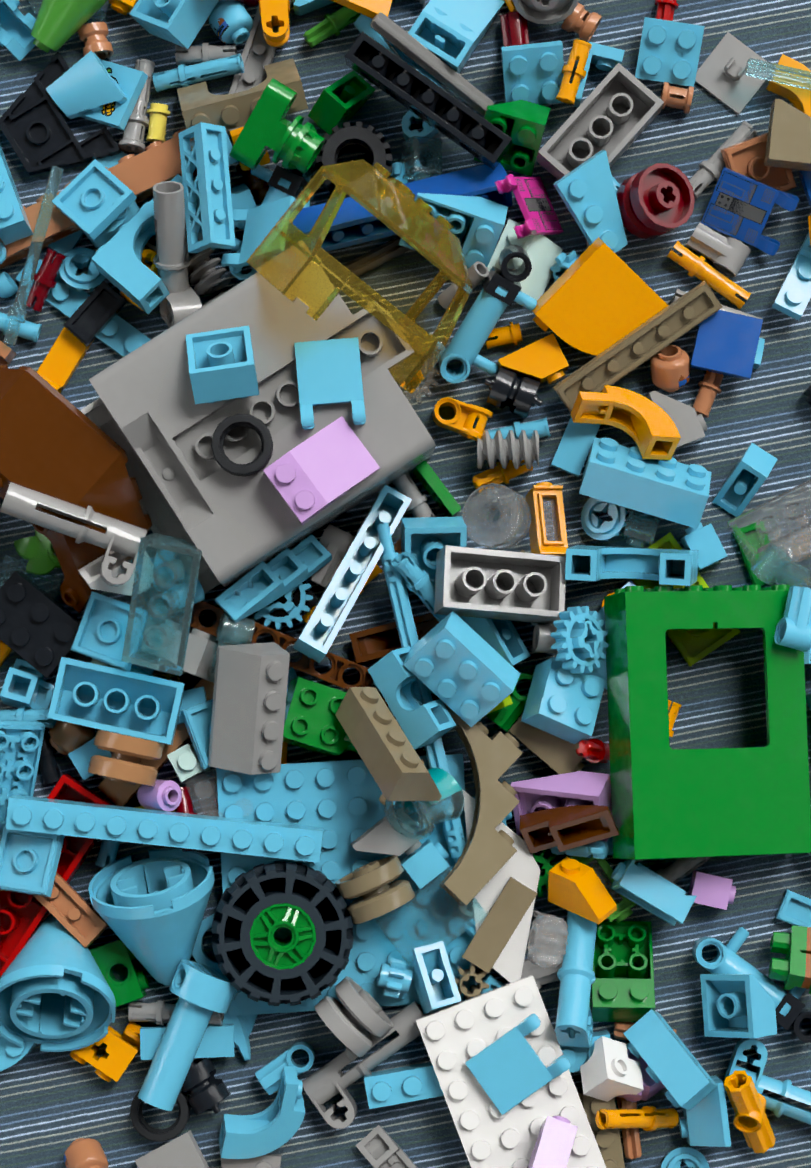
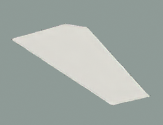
[462,789,541,983]

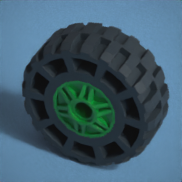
[212,861,354,1006]

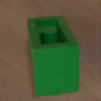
[308,70,376,135]

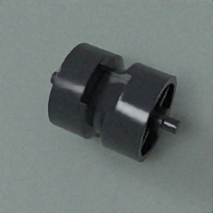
[484,366,543,418]
[181,1058,231,1115]

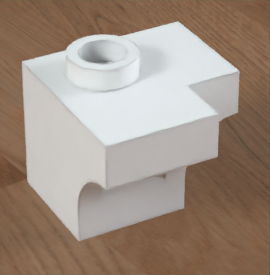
[580,1036,644,1102]

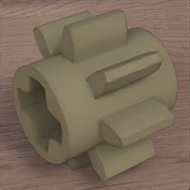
[454,963,490,1000]

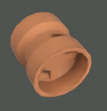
[561,3,602,42]
[78,22,114,60]

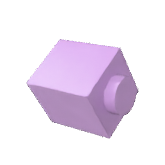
[688,871,736,910]

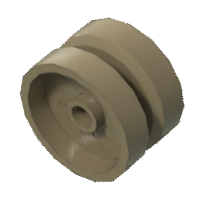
[335,855,415,924]

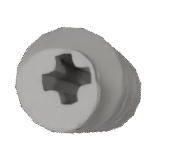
[186,232,231,295]
[477,430,539,469]

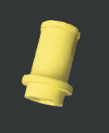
[146,103,171,143]

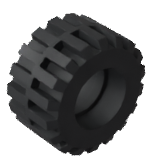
[316,121,392,199]

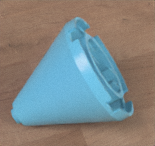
[88,848,215,986]
[0,915,116,1052]

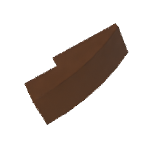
[349,613,439,664]
[520,805,619,854]

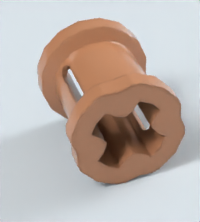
[660,81,694,114]

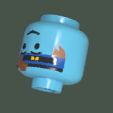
[209,0,253,45]

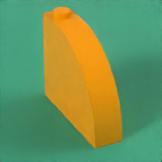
[532,237,669,356]

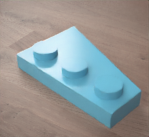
[553,150,628,253]

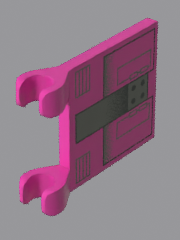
[494,174,563,239]

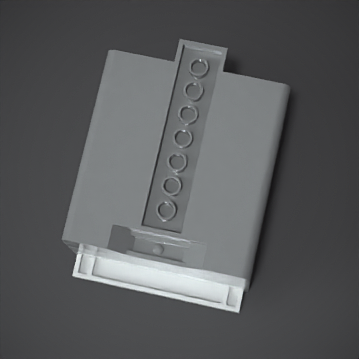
[80,242,436,594]

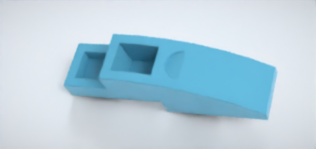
[772,232,811,321]

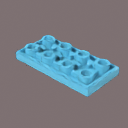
[0,721,46,839]

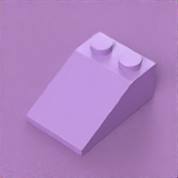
[263,416,380,525]
[511,771,612,842]

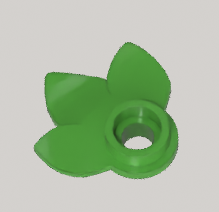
[14,530,61,575]

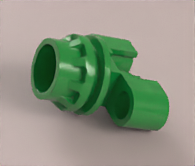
[229,78,325,174]

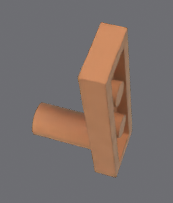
[33,872,108,948]

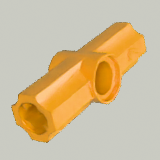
[724,1070,776,1153]

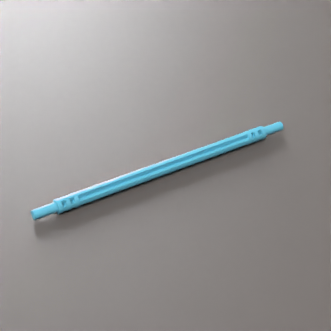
[376,523,466,864]

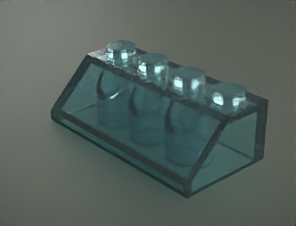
[122,533,202,676]

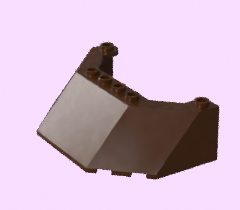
[0,364,152,613]

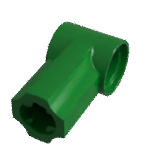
[486,673,533,732]

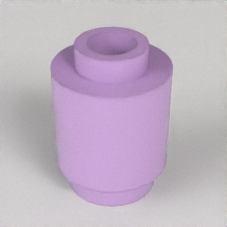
[137,780,182,811]

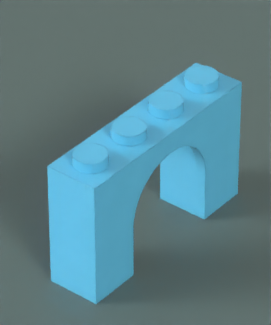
[91,174,235,314]
[565,545,699,586]

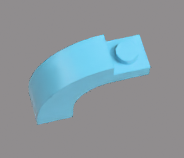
[218,1066,306,1159]

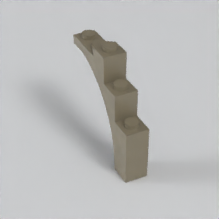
[439,702,522,906]

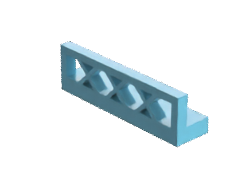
[178,122,236,253]

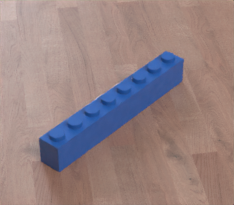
[278,163,512,258]

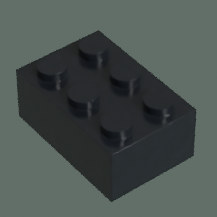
[0,571,81,678]

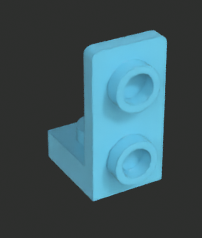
[573,42,625,108]

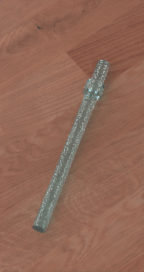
[3,166,64,346]

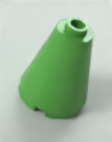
[31,0,107,53]

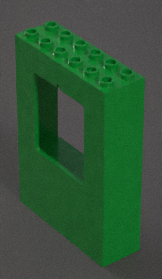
[604,584,811,860]

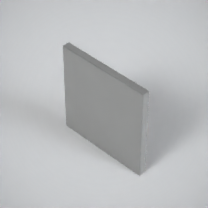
[695,32,775,115]

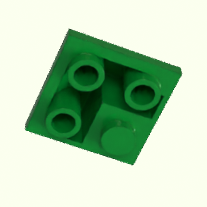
[474,100,551,176]

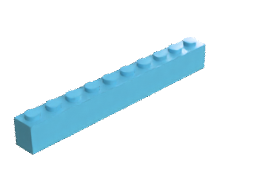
[5,795,324,863]

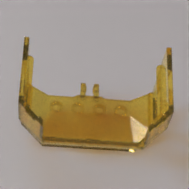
[246,159,473,394]

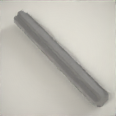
[370,12,494,116]

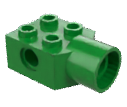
[283,677,358,757]

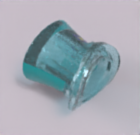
[385,768,464,839]

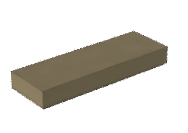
[462,877,537,973]

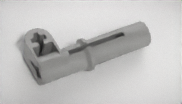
[153,181,202,328]
[0,482,147,587]
[302,1001,426,1129]

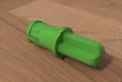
[303,6,360,47]

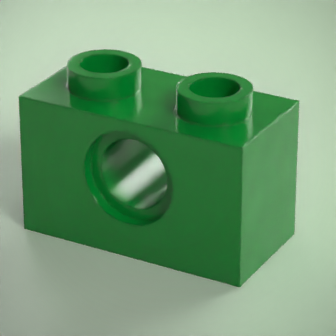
[90,939,149,1007]

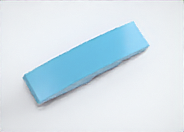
[215,534,332,623]

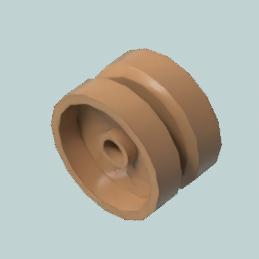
[88,729,164,786]

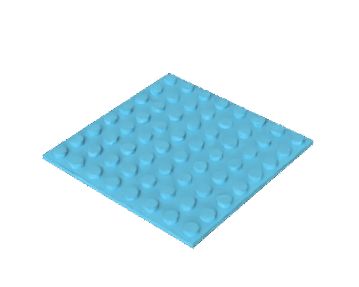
[216,754,475,1016]

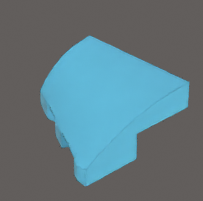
[46,51,128,119]

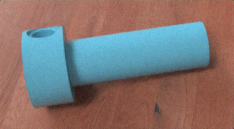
[138,959,236,1111]

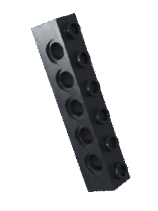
[344,31,512,170]

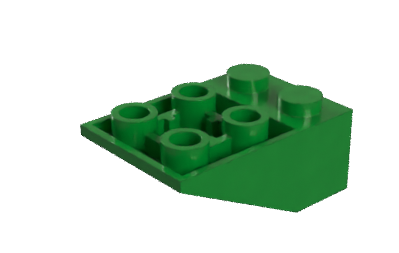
[590,921,655,1022]

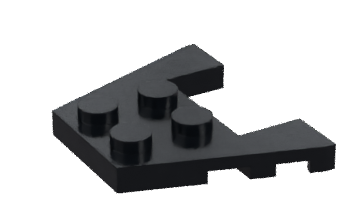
[0,52,121,175]

